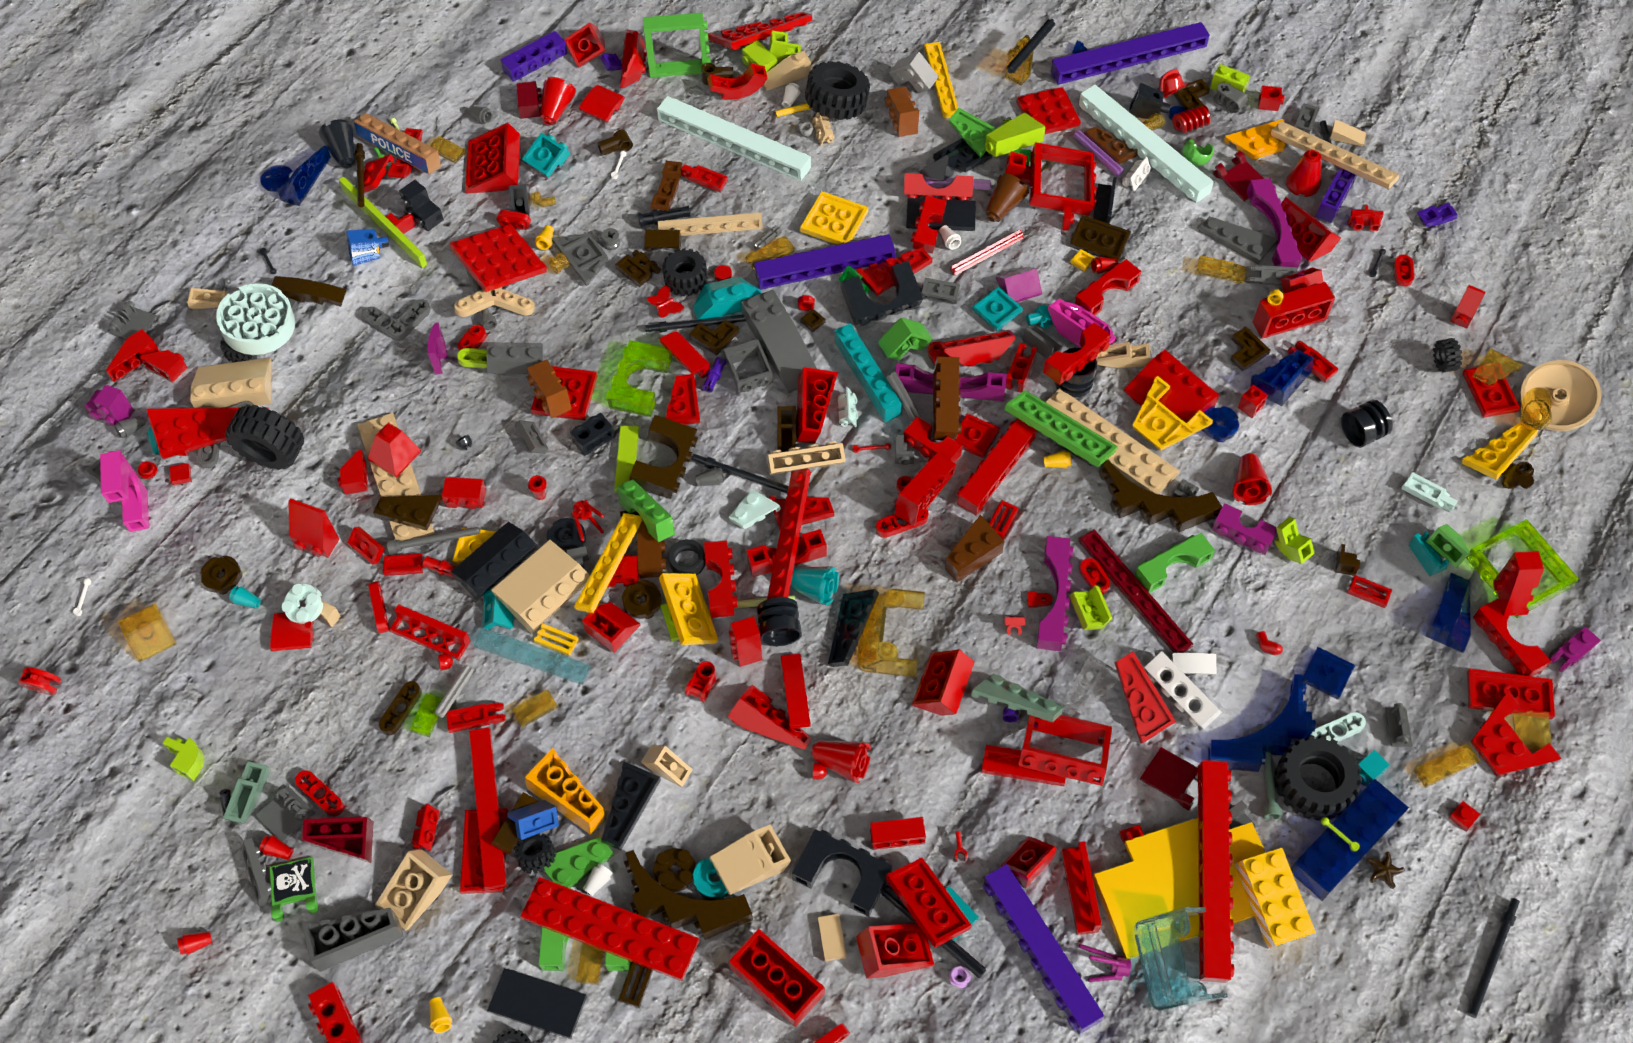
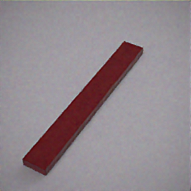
[1078,529,1194,653]

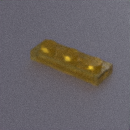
[1413,743,1480,788]

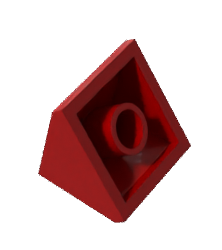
[1001,836,1057,889]

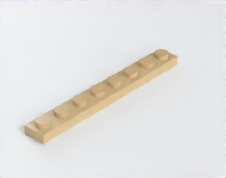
[1271,121,1399,189]

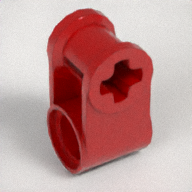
[685,661,717,703]

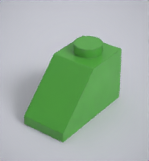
[1426,524,1470,568]

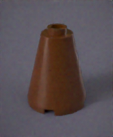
[985,173,1029,222]

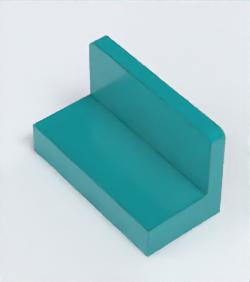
[482,587,514,630]

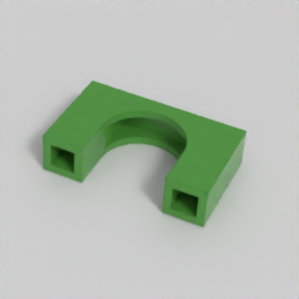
[539,927,630,971]

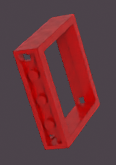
[1029,142,1096,216]
[1019,715,1112,786]

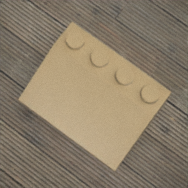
[190,358,272,408]
[491,540,590,634]

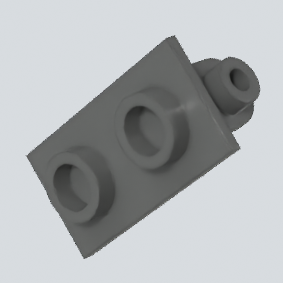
[1385,703,1412,747]

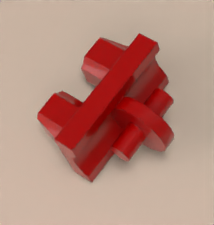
[1347,204,1384,231]

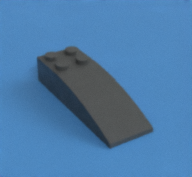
[741,289,817,393]

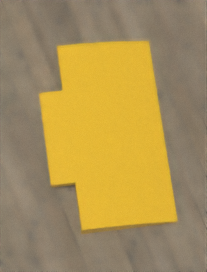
[1093,818,1266,959]

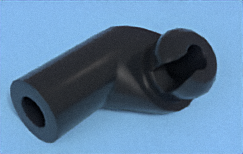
[219,789,231,821]

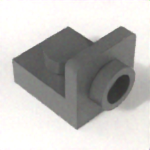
[895,435,914,465]

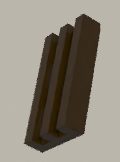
[618,962,653,1009]

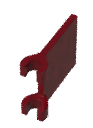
[1212,151,1264,202]
[1140,747,1198,811]

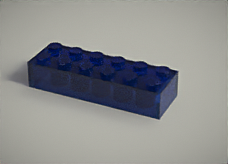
[1290,779,1409,901]

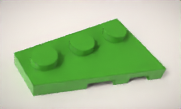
[544,837,614,889]

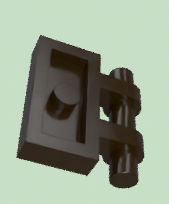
[615,250,661,287]

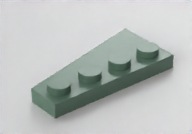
[971,674,1064,722]

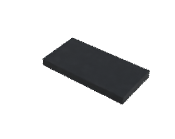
[906,198,976,231]
[487,968,587,1039]

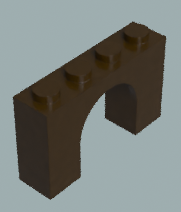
[629,415,699,499]

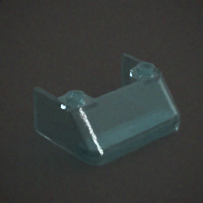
[1134,907,1228,1011]

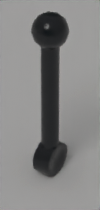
[259,248,277,274]
[1369,248,1386,277]

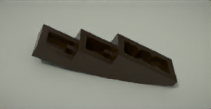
[271,276,347,307]

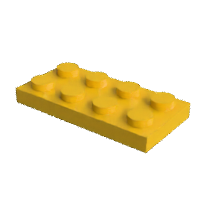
[659,573,718,645]

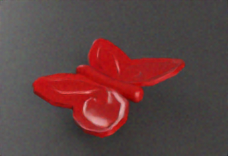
[646,285,684,318]

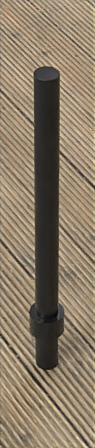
[645,315,746,333]
[691,454,788,493]
[1468,898,1520,1018]

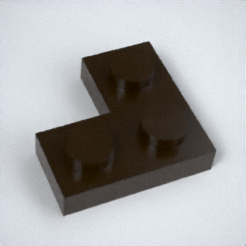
[1173,79,1210,111]
[689,320,739,355]
[1230,326,1271,372]

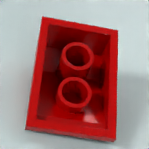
[288,498,340,558]
[856,923,934,979]

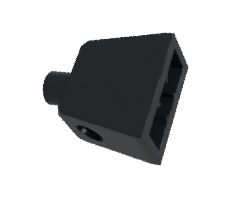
[1129,83,1171,120]

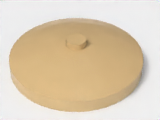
[1520,360,1601,432]

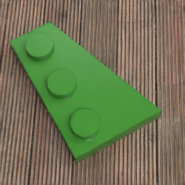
[949,108,997,158]

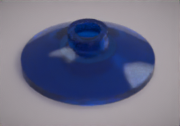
[260,165,295,192]

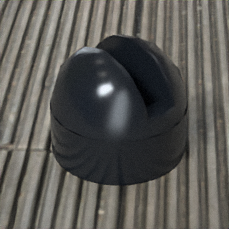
[456,434,472,450]

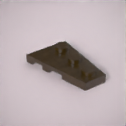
[373,495,442,530]

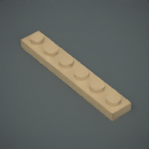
[658,212,762,236]

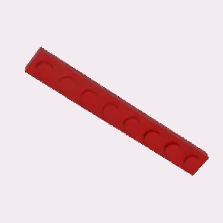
[767,468,811,600]

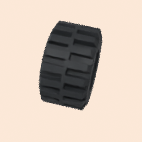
[662,248,708,296]

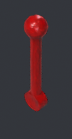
[852,443,891,453]

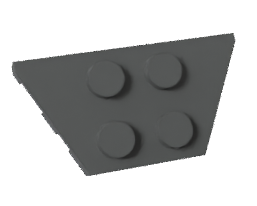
[552,233,608,286]

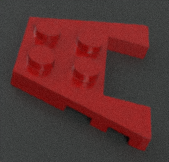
[1470,692,1562,776]

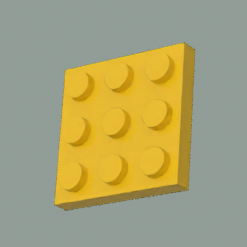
[800,191,868,245]

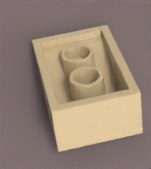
[375,849,452,931]

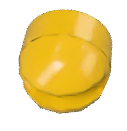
[1267,289,1283,305]

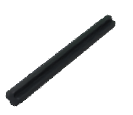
[881,885,986,978]

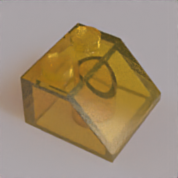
[118,603,177,662]

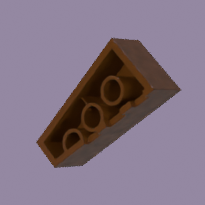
[932,357,961,441]

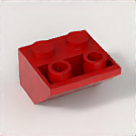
[582,602,641,653]

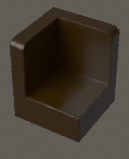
[1335,544,1360,576]

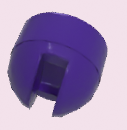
[1003,706,1019,723]

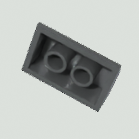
[487,342,543,374]

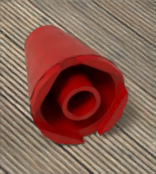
[540,77,576,126]
[1286,150,1321,197]
[1233,453,1272,505]
[811,740,871,783]

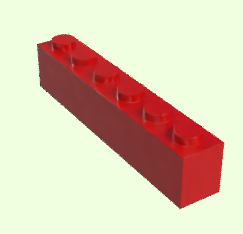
[956,418,1038,515]

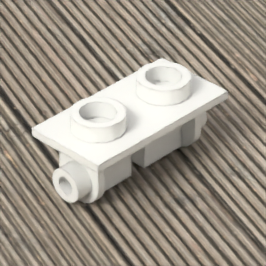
[1122,157,1150,192]

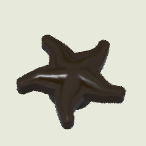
[1366,851,1405,889]

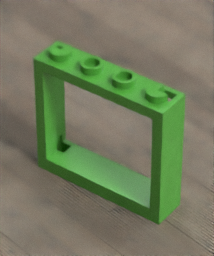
[643,13,711,78]

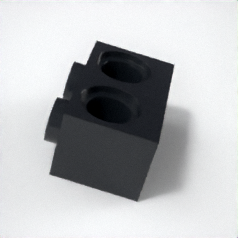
[570,412,615,456]

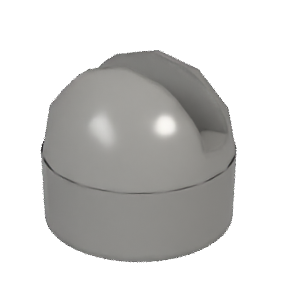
[799,122,813,137]

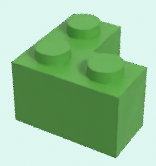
[878,317,933,361]

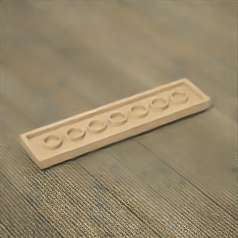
[1046,388,1180,494]
[357,413,435,541]

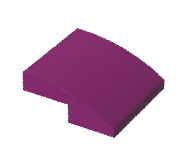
[428,322,448,375]

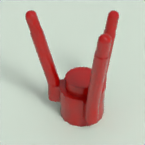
[571,500,604,541]

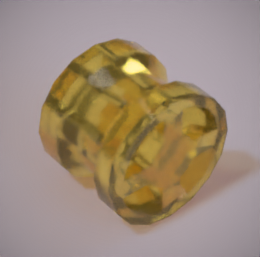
[548,252,570,274]

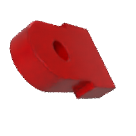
[1027,592,1053,608]

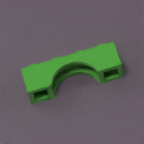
[617,479,675,542]
[1135,533,1215,593]

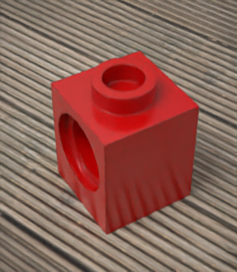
[1258,85,1285,111]
[1238,385,1268,418]

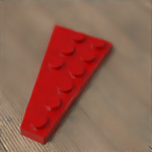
[708,12,813,50]

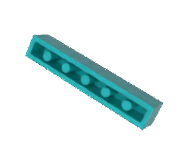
[835,323,902,422]

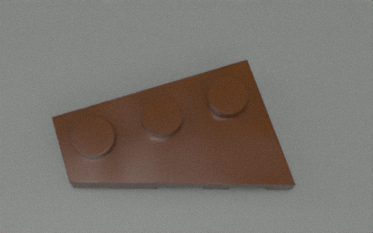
[1084,126,1138,164]

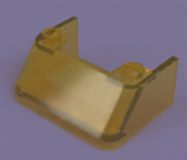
[857,589,925,677]

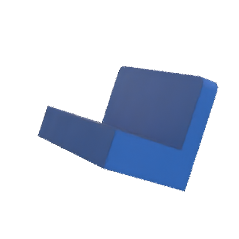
[507,800,559,840]

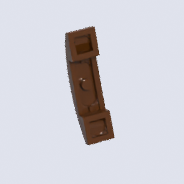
[651,160,683,211]

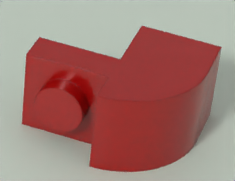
[1005,151,1030,184]

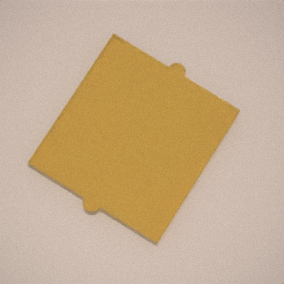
[1512,711,1552,751]

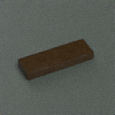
[491,792,539,855]

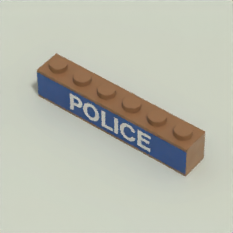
[354,113,441,175]

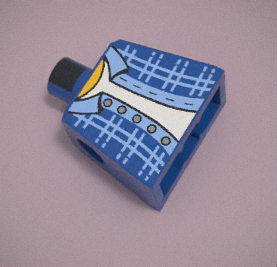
[346,229,389,266]

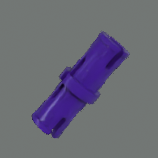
[702,357,726,392]

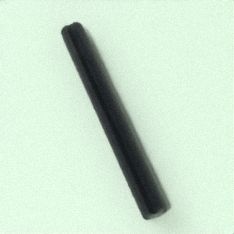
[1006,19,1055,74]

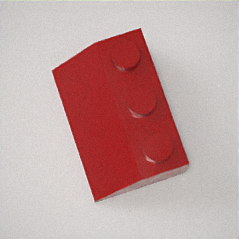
[912,649,974,716]

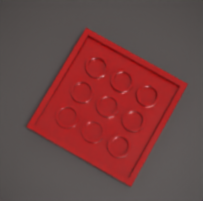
[450,224,547,292]

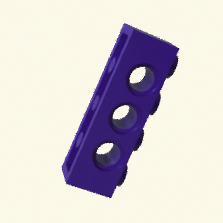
[500,31,568,82]
[1316,168,1357,223]

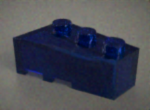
[1250,350,1314,406]

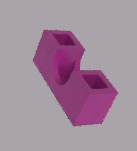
[1212,503,1277,555]

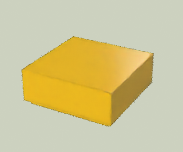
[1070,249,1095,272]

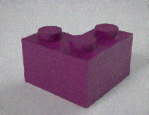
[85,385,135,426]

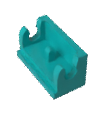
[1408,531,1449,576]

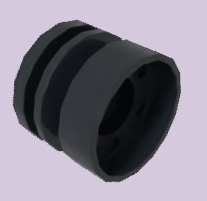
[1055,347,1097,397]
[1341,399,1393,448]
[757,597,802,647]

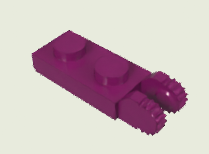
[1550,626,1601,672]

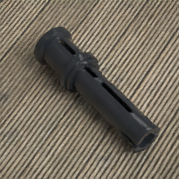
[638,206,691,228]

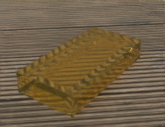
[429,136,466,164]
[512,689,558,728]
[576,943,604,985]

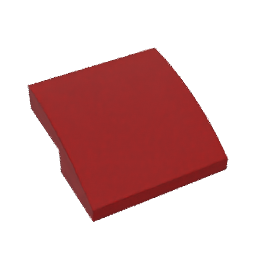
[579,84,625,123]
[270,613,314,652]

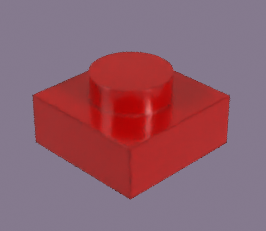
[1062,206,1074,231]
[1449,801,1481,832]

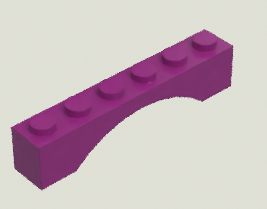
[1246,178,1302,269]
[895,363,1007,402]
[1037,536,1074,651]

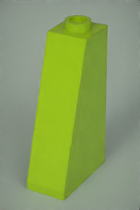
[985,113,1045,157]

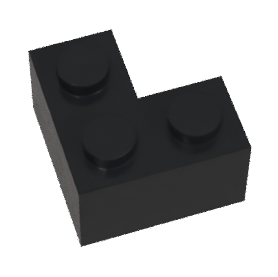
[399,180,444,231]

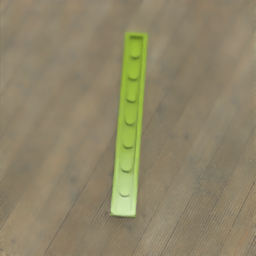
[339,177,427,268]

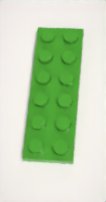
[1004,390,1118,467]

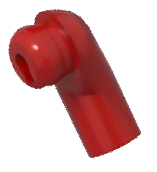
[1256,631,1283,655]

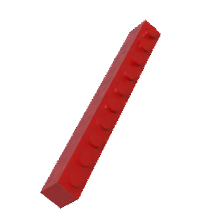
[1198,760,1235,983]

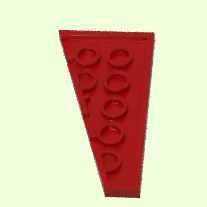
[146,407,269,459]

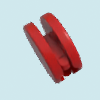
[18,667,62,695]

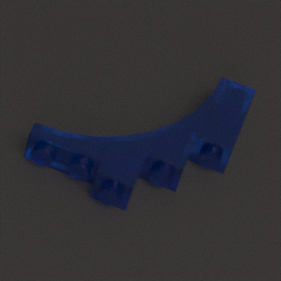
[1208,674,1316,772]

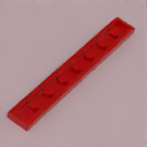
[469,727,507,890]

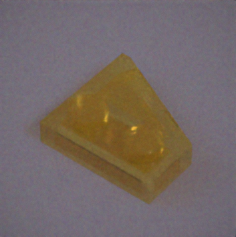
[1472,348,1523,385]

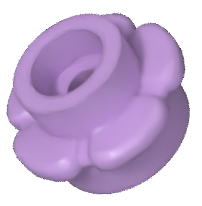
[949,966,971,988]

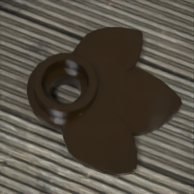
[1501,462,1534,489]

